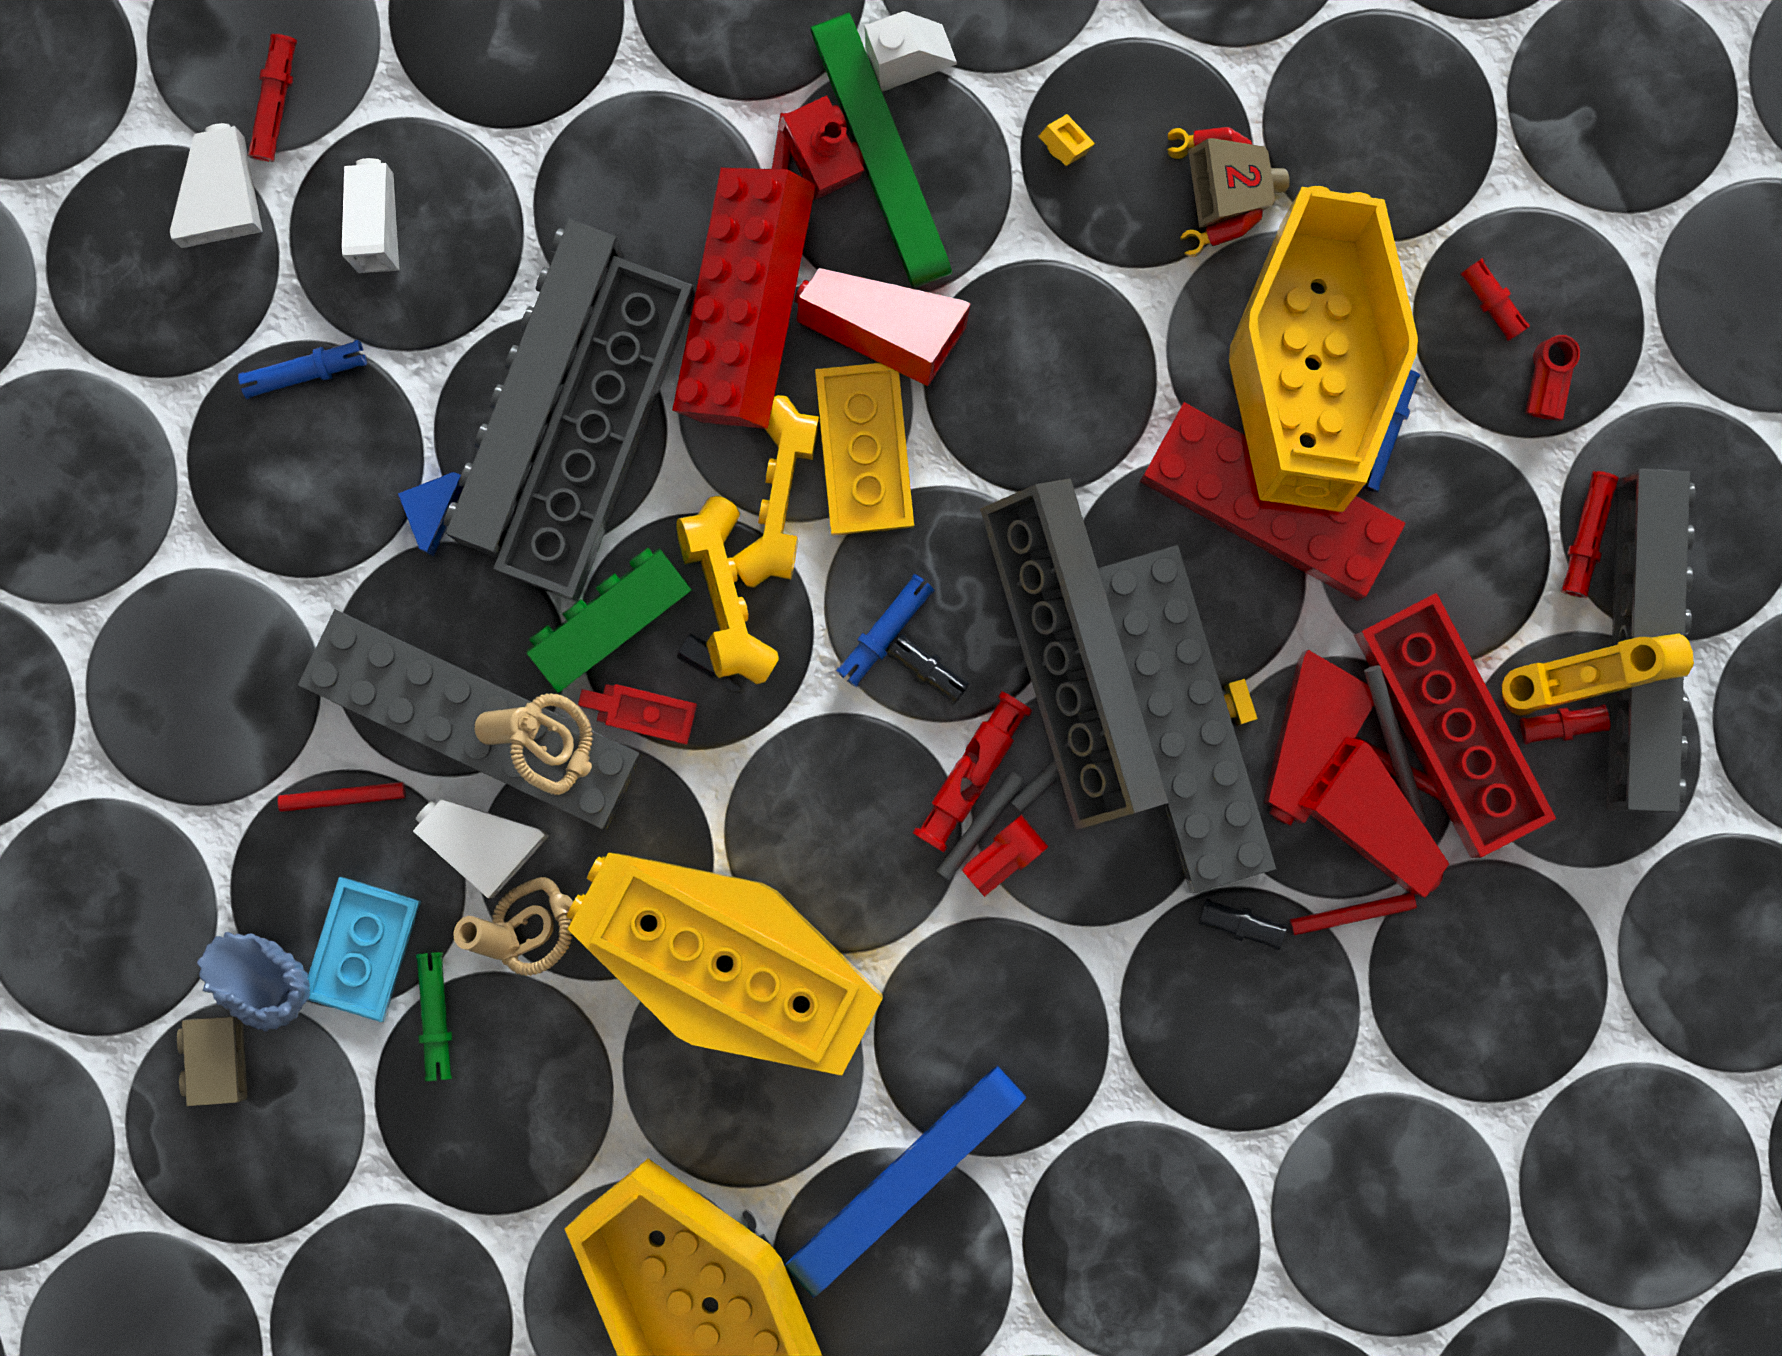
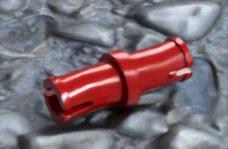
[1460,258,1530,341]
[1520,704,1610,744]

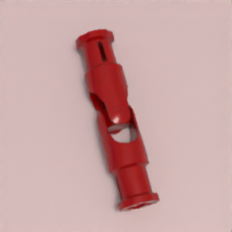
[913,691,1032,853]

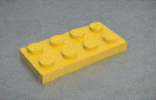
[815,363,914,536]

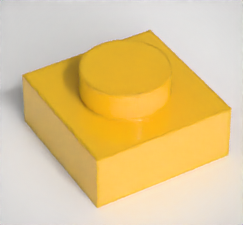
[1038,114,1095,166]
[1224,679,1257,726]

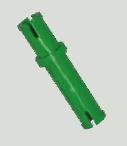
[416,952,452,1081]

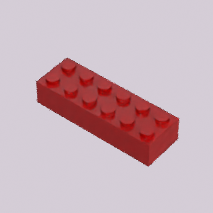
[672,167,816,429]
[1140,402,1406,601]
[1353,593,1556,858]

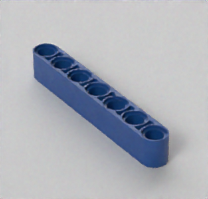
[784,1066,1026,1298]

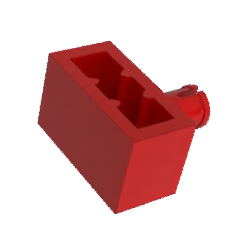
[778,95,865,200]

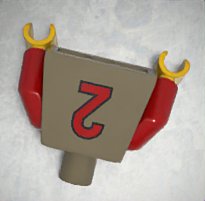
[1167,127,1289,257]

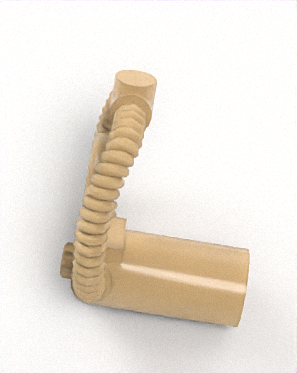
[475,693,593,795]
[453,877,573,976]

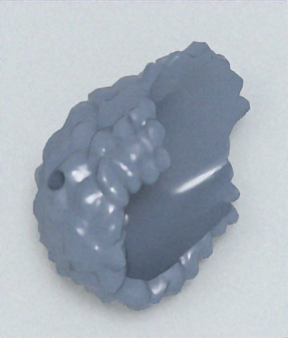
[197,932,310,1032]

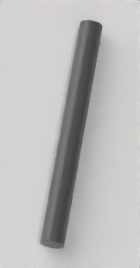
[1364,665,1427,823]

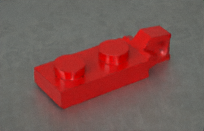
[578,684,697,745]

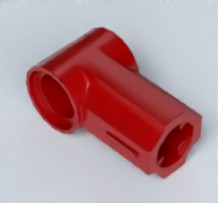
[1525,335,1580,421]
[961,814,1049,897]

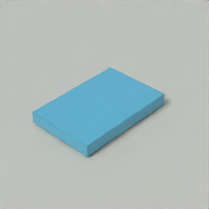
[308,877,421,1022]

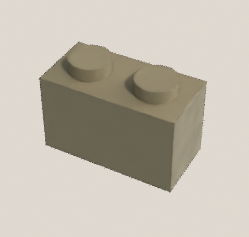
[177,1016,247,1106]

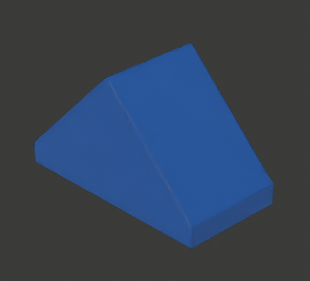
[398,472,463,556]

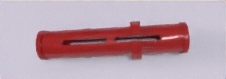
[247,34,297,162]
[1561,471,1619,598]

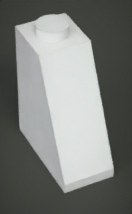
[865,11,957,92]
[170,123,263,248]
[342,158,399,273]
[413,799,550,898]

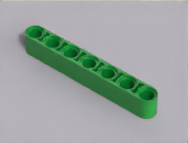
[810,12,952,289]

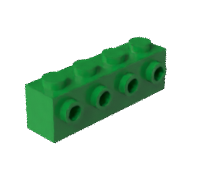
[527,548,691,693]

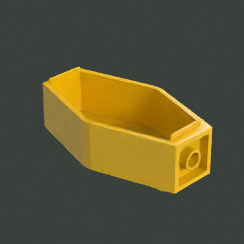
[1229,186,1418,512]
[566,853,883,1076]
[564,1158,822,1356]

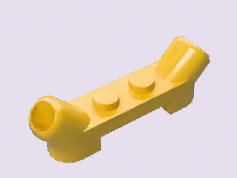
[733,395,819,588]
[677,496,779,685]
[1502,633,1694,716]

